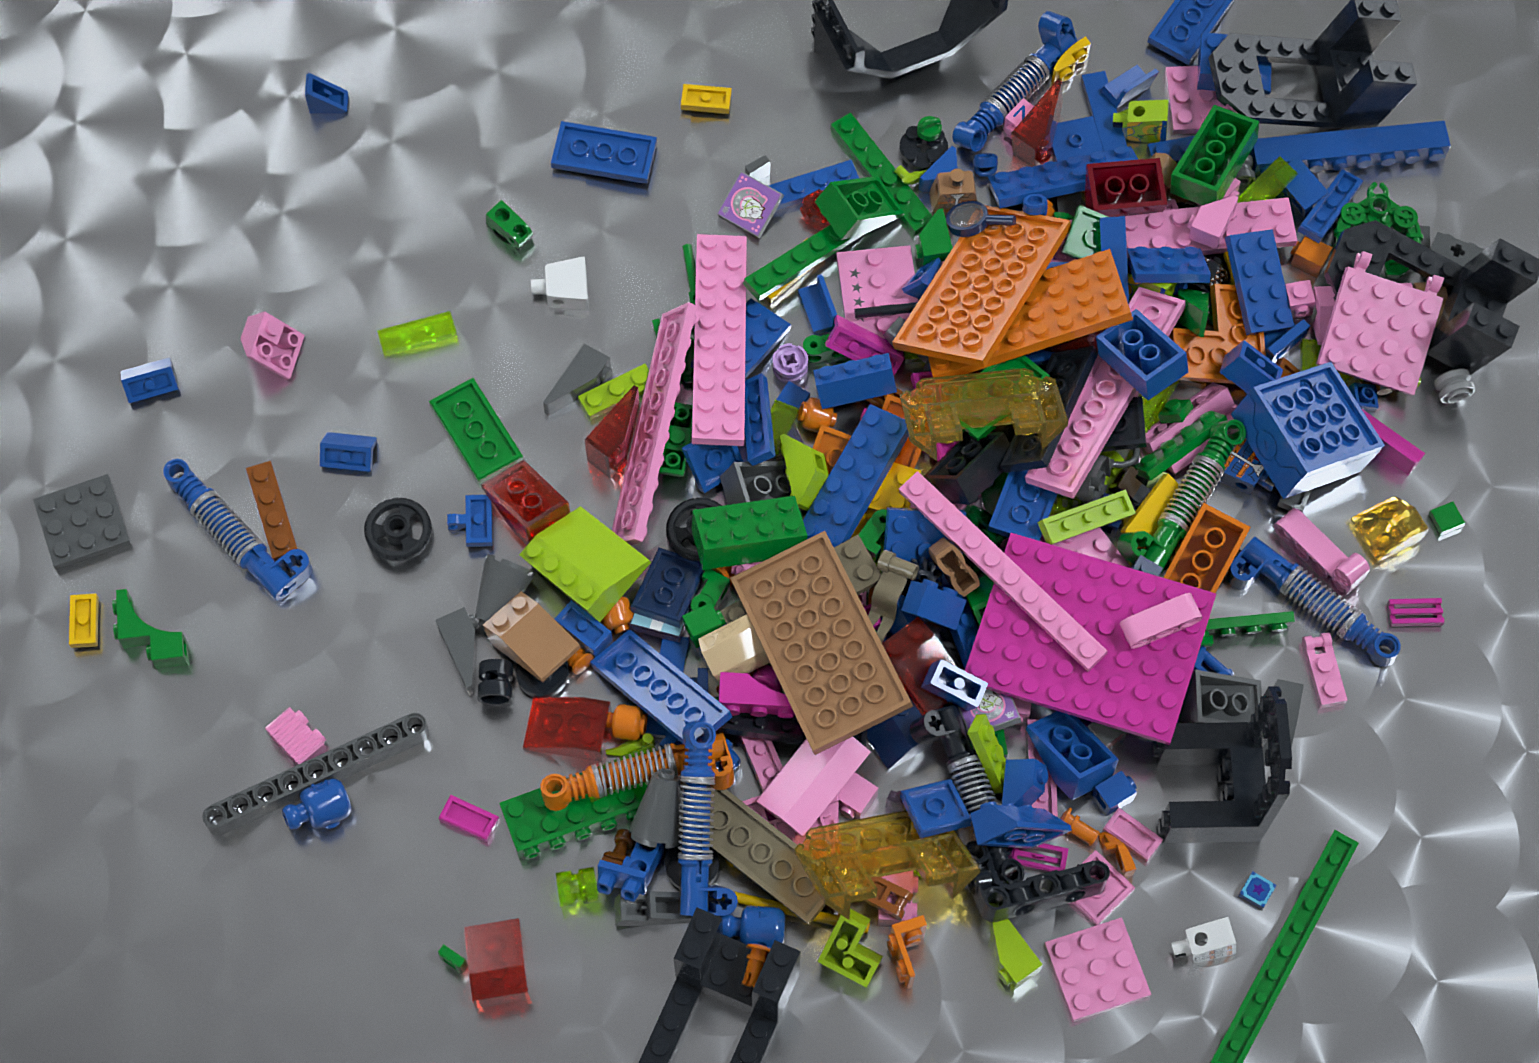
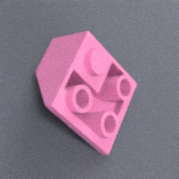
[240,312,305,380]

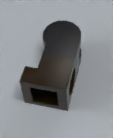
[1108,466,1153,511]

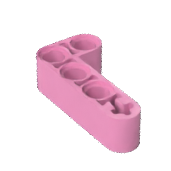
[1273,508,1370,597]

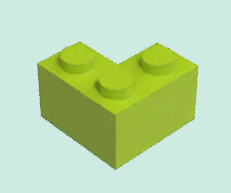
[817,906,883,988]

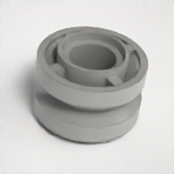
[1434,369,1475,404]

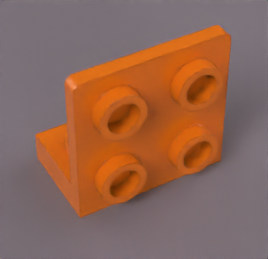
[886,915,927,989]

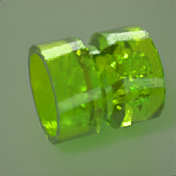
[556,866,599,908]

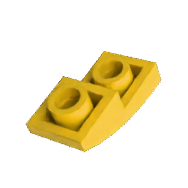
[1051,36,1091,85]

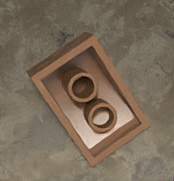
[483,591,581,682]

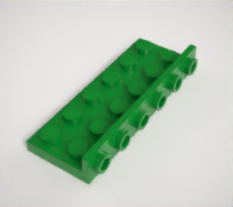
[499,748,653,859]

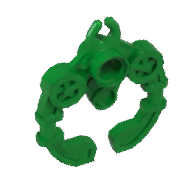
[1333,182,1423,279]

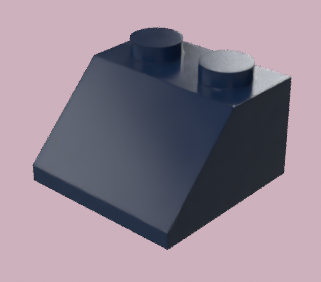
[867,692,933,771]

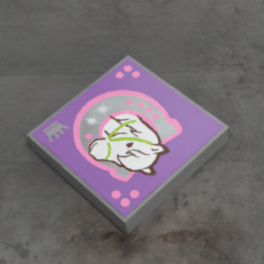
[717,171,784,239]
[958,689,1021,740]

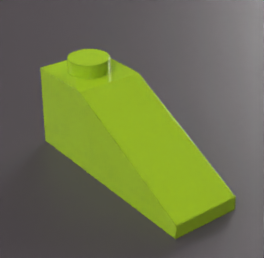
[989,903,1043,990]

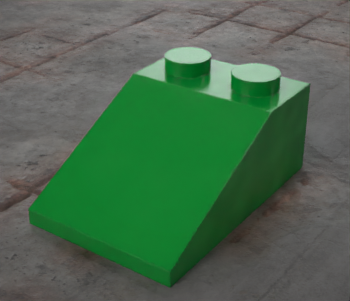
[814,176,905,240]

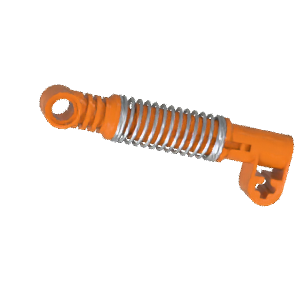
[540,733,735,811]

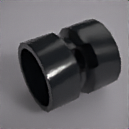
[477,659,513,705]

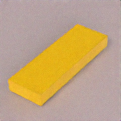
[1121,473,1181,549]

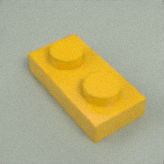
[681,84,732,114]
[69,593,99,648]

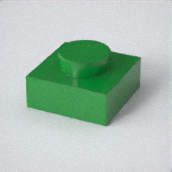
[1158,399,1194,424]

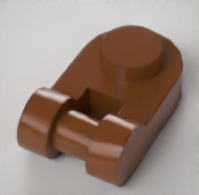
[862,876,914,920]

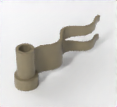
[868,550,919,644]

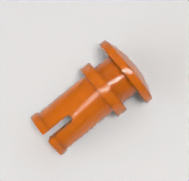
[567,648,594,675]
[1060,808,1100,846]
[741,944,771,988]

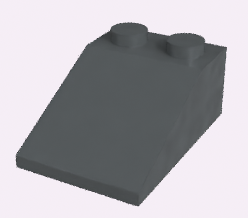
[720,461,803,511]
[1179,670,1262,723]

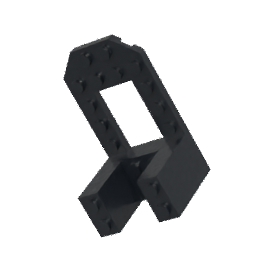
[1208,0,1417,130]
[1324,220,1539,375]
[1152,686,1292,843]
[639,907,801,1063]

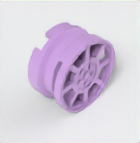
[772,343,808,384]

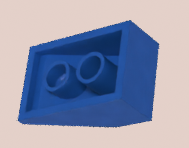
[1197,33,1272,95]
[1026,711,1119,800]

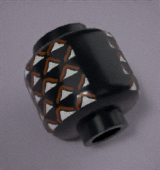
[1192,256,1229,293]

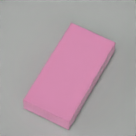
[1102,808,1163,862]

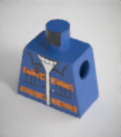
[1216,438,1275,494]

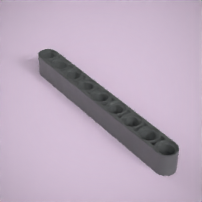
[202,713,429,835]

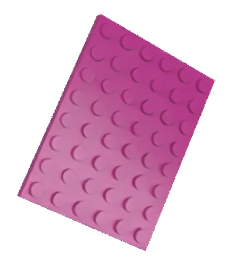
[965,533,1216,745]

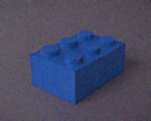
[1096,309,1188,400]

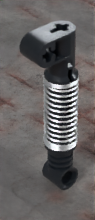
[910,705,1025,885]

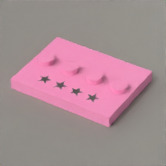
[836,245,918,339]

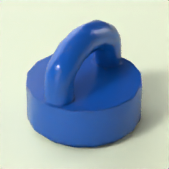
[973,153,998,177]
[1023,194,1048,216]

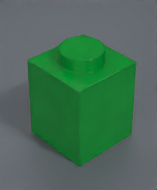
[682,603,726,649]

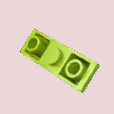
[780,434,829,511]

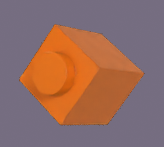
[1290,236,1333,278]

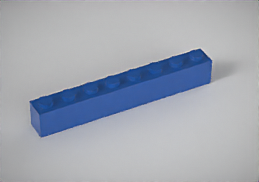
[1249,121,1451,178]

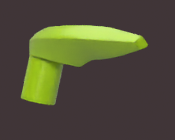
[894,165,928,185]
[605,733,656,756]

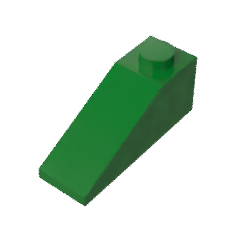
[1172,288,1209,337]

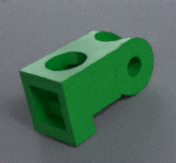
[486,199,533,249]
[803,326,846,363]
[858,509,887,563]
[691,569,731,611]

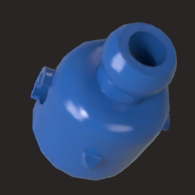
[282,778,352,830]
[720,906,786,949]

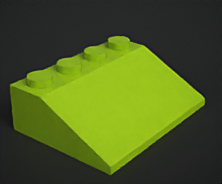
[519,506,651,622]

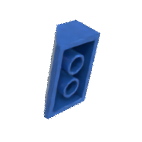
[813,353,897,409]
[970,802,1072,849]

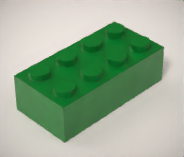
[1170,105,1260,205]
[692,496,807,570]

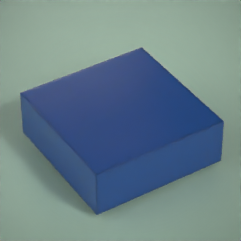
[775,381,810,416]

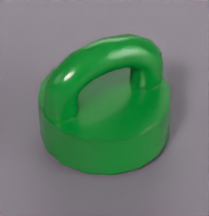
[917,116,942,141]

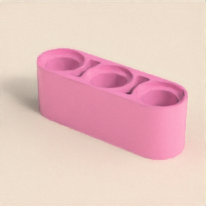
[1120,593,1203,649]

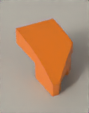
[1098,832,1136,878]

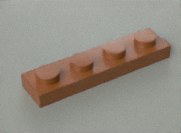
[246,460,298,561]

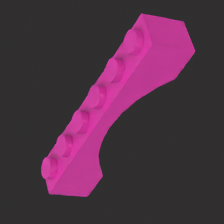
[718,672,796,718]

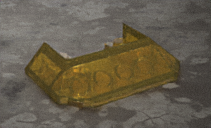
[900,368,1068,461]
[794,810,980,920]

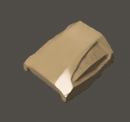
[698,614,770,682]

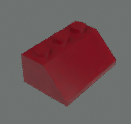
[1085,158,1168,217]

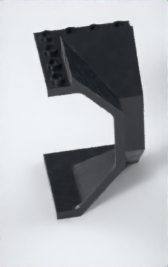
[811,0,1008,79]

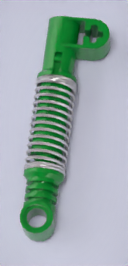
[1117,419,1246,577]

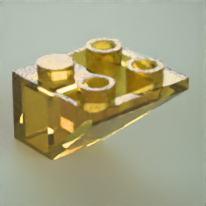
[1350,496,1429,562]

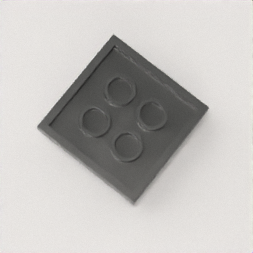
[33,474,131,570]

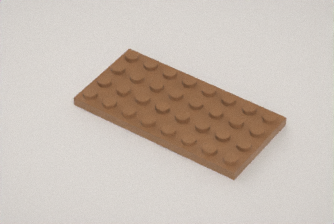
[730,531,913,755]

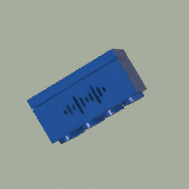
[1231,362,1385,499]

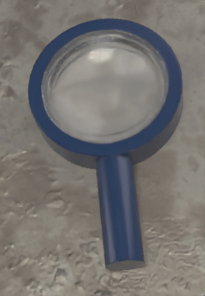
[946,201,1016,237]

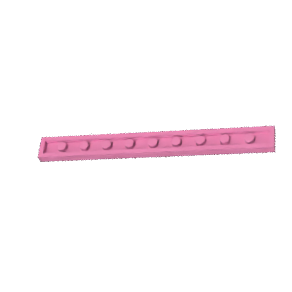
[899,471,1108,672]

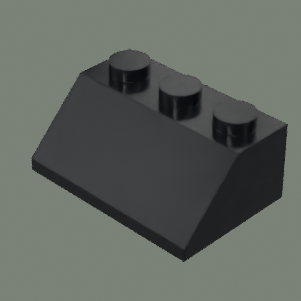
[923,432,1010,505]

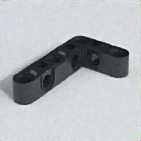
[960,840,1110,922]

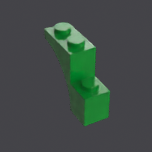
[112,589,188,669]

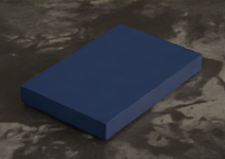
[631,548,705,628]

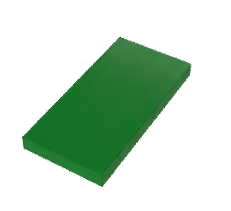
[429,377,524,484]

